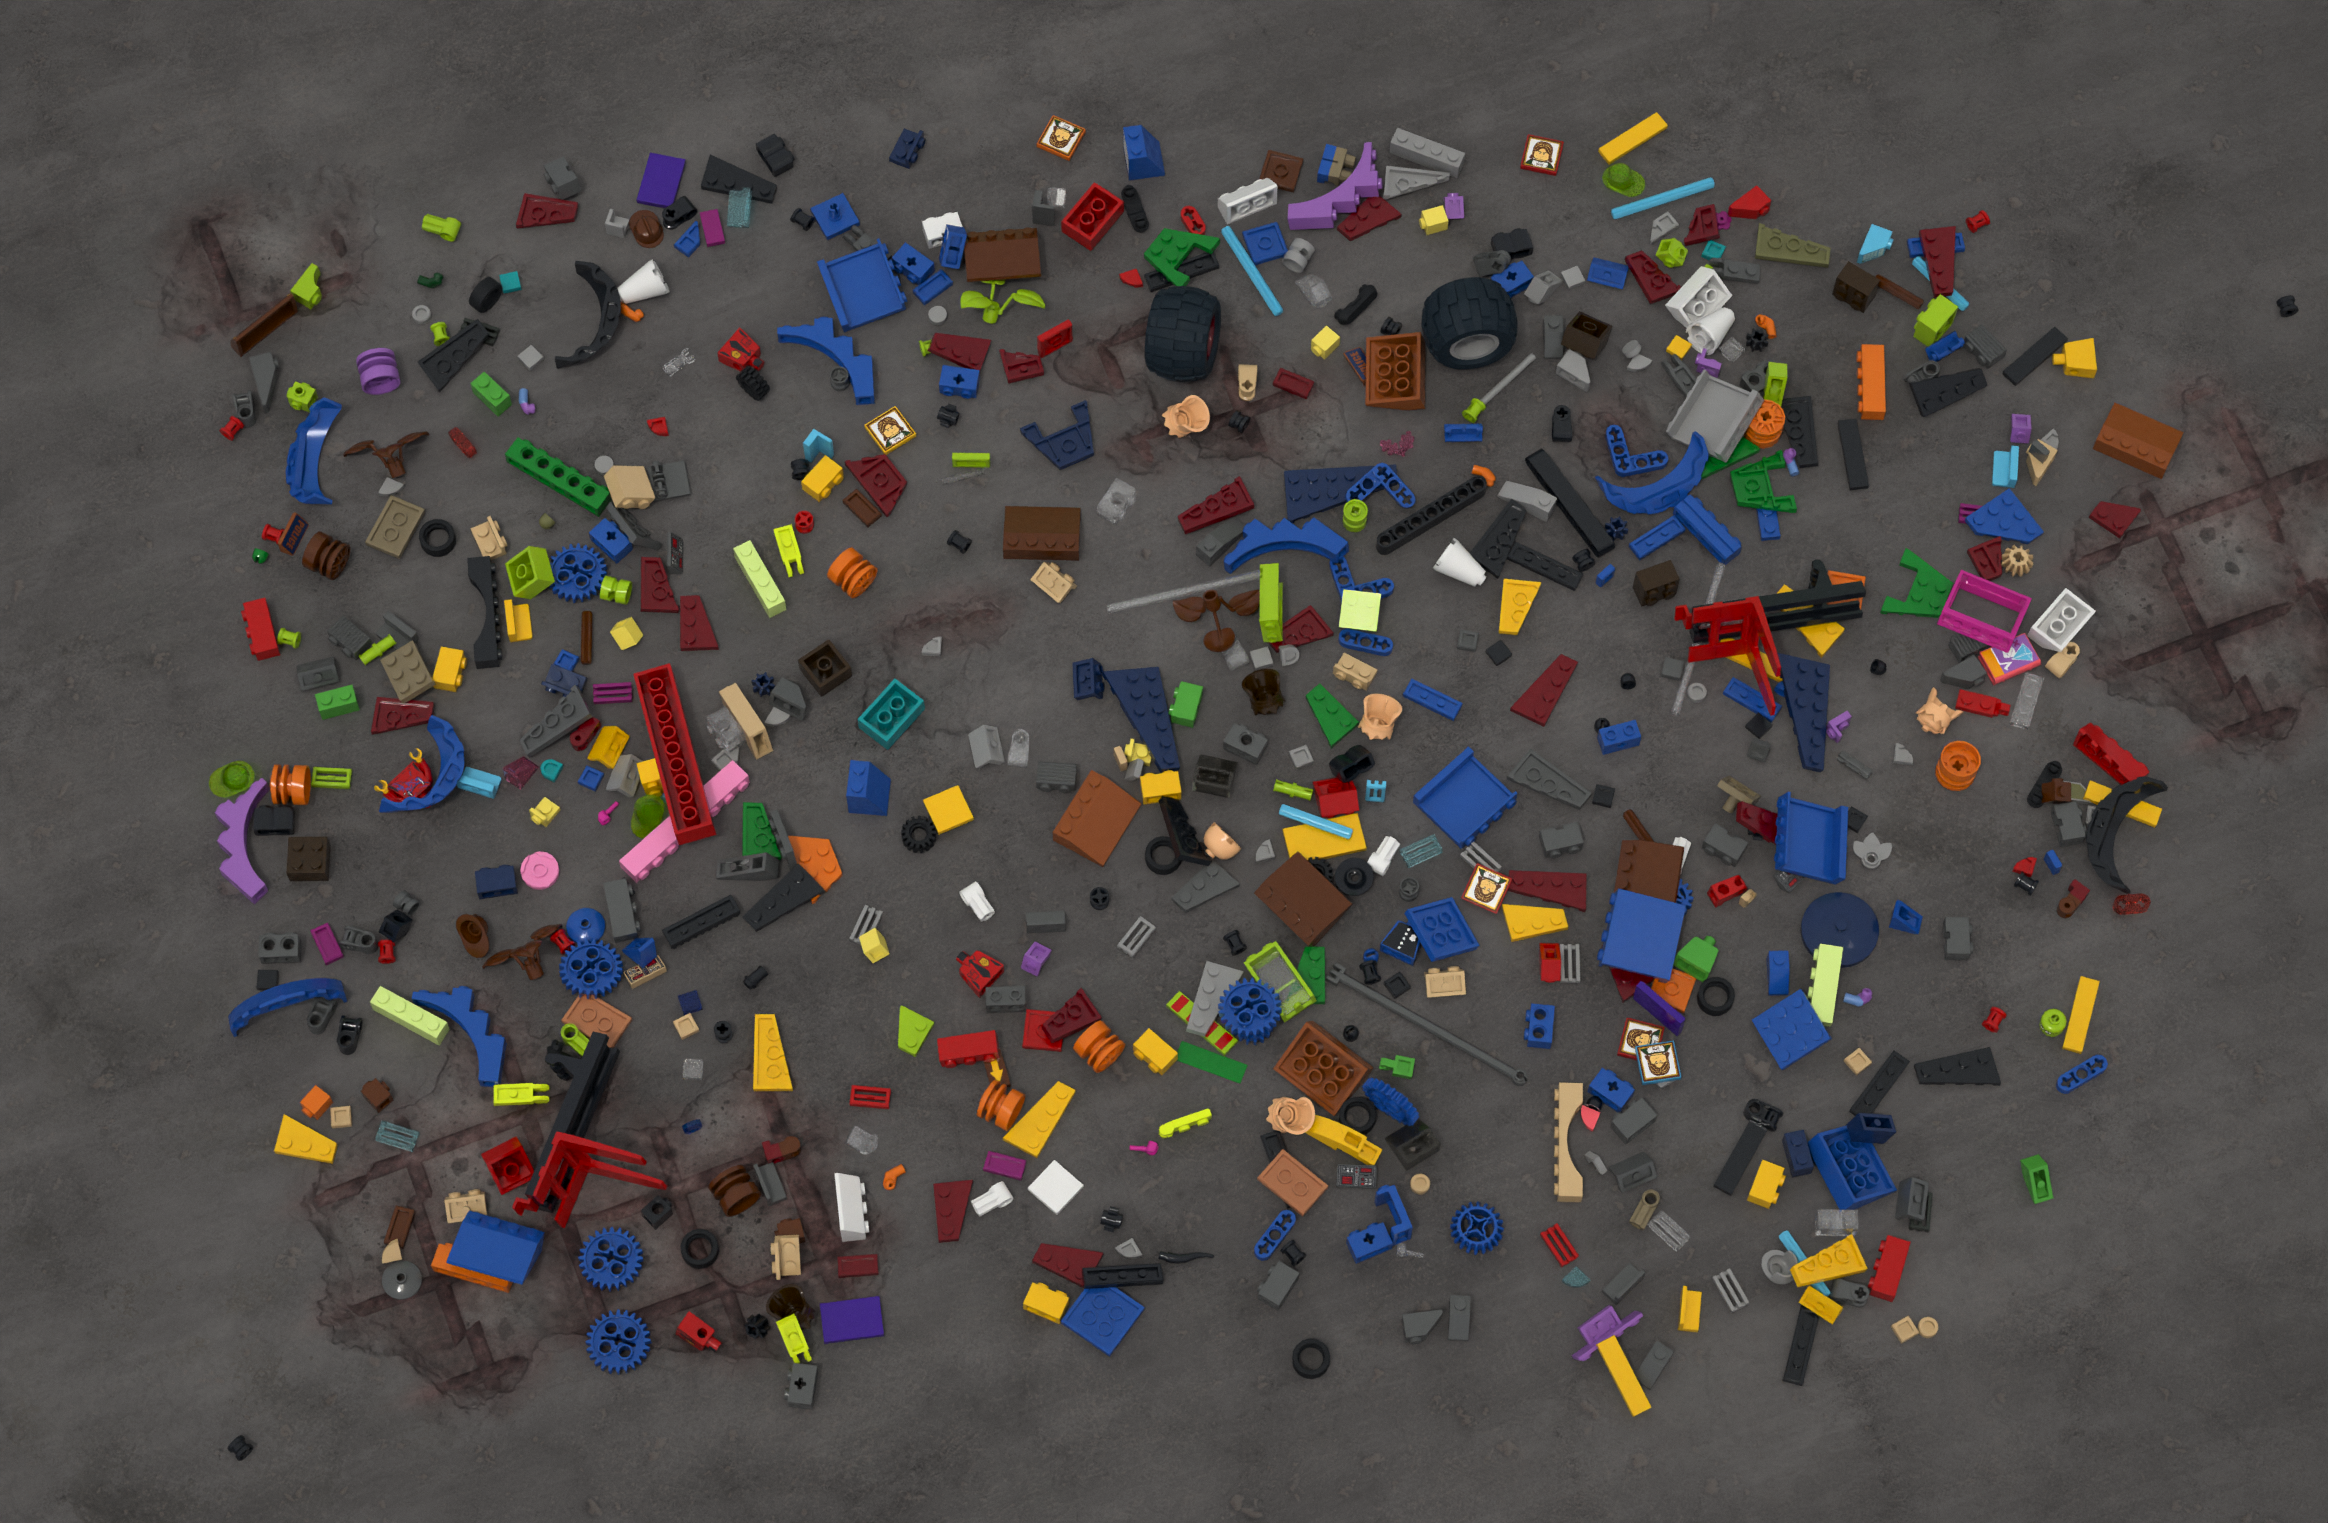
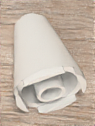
[617,259,670,304]
[1686,307,1735,355]
[1433,538,1487,587]

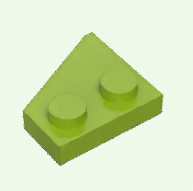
[898,1005,934,1057]

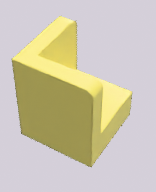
[610,617,643,650]
[859,928,890,963]

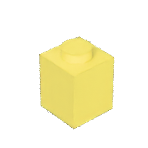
[1419,205,1448,235]
[1311,326,1340,360]

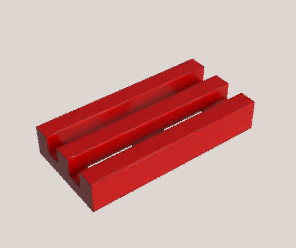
[849,1085,891,1109]
[1540,1223,1579,1267]

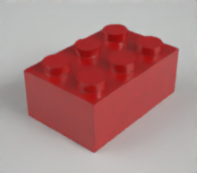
[1061,182,1124,251]

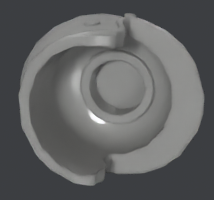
[1761,1250,1798,1285]

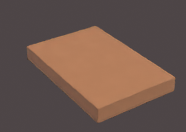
[561,994,632,1048]
[1257,1149,1328,1216]

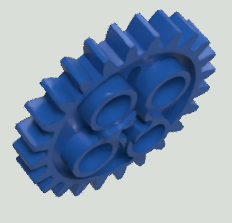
[549,543,607,603]
[559,939,623,999]
[1218,978,1282,1039]
[1362,1077,1419,1126]
[578,1227,644,1292]
[585,1309,651,1375]

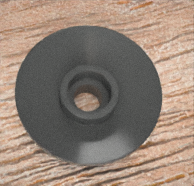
[382,1261,422,1300]

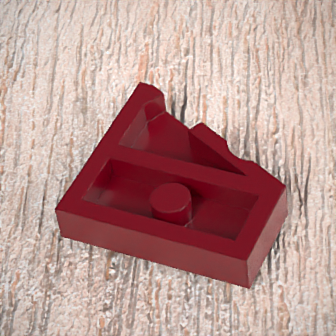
[1684,204,1720,246]
[999,349,1044,384]
[2089,501,2141,539]
[1967,536,2002,581]

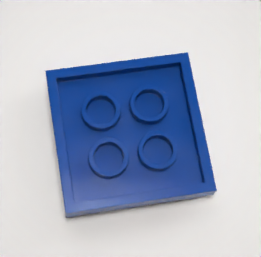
[1404,897,1480,962]
[1752,989,1832,1070]
[1061,1287,1145,1357]

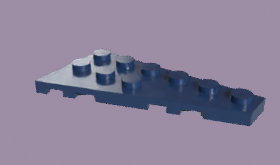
[1284,464,1397,523]
[1777,653,1830,772]
[1102,667,1180,773]

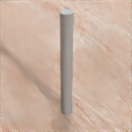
[1480,353,1536,405]

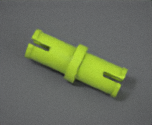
[359,634,396,666]
[1273,779,1313,801]

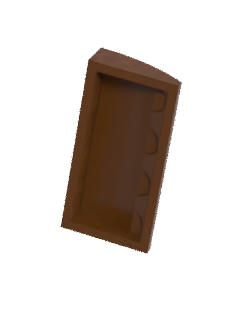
[230,294,298,357]

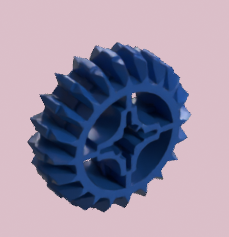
[1450,1201,1504,1255]

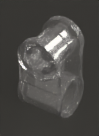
[1222,635,1249,671]
[1007,729,1030,768]

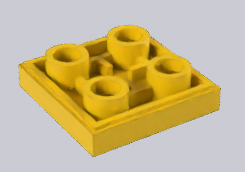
[923,785,974,835]

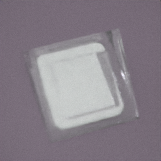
[1047,187,1067,207]

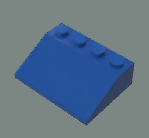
[1807,1125,1897,1213]
[447,1211,545,1285]

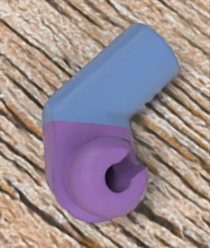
[519,388,536,415]
[1783,448,1799,476]
[1843,988,1872,1007]

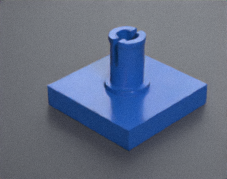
[810,193,860,240]

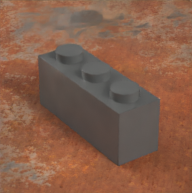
[603,878,641,943]

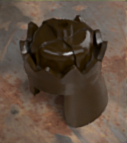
[1242,669,1286,715]
[766,1284,815,1330]

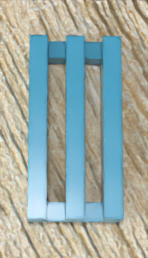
[1365,780,1386,802]

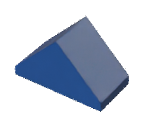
[1889,900,1923,934]
[622,938,657,968]

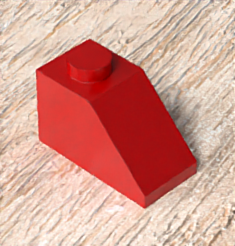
[1728,185,1772,219]
[1539,943,1561,983]

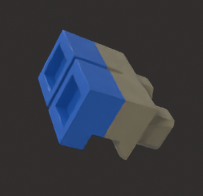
[1317,144,1356,186]

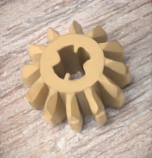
[2001,544,2033,577]

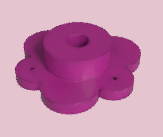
[1717,211,1732,230]

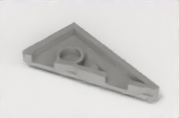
[1383,166,1450,199]

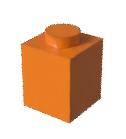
[300,1085,333,1120]

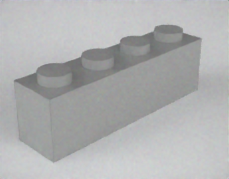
[1390,128,1465,178]

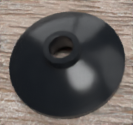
[1335,858,1374,896]

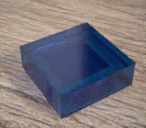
[678,990,703,1015]

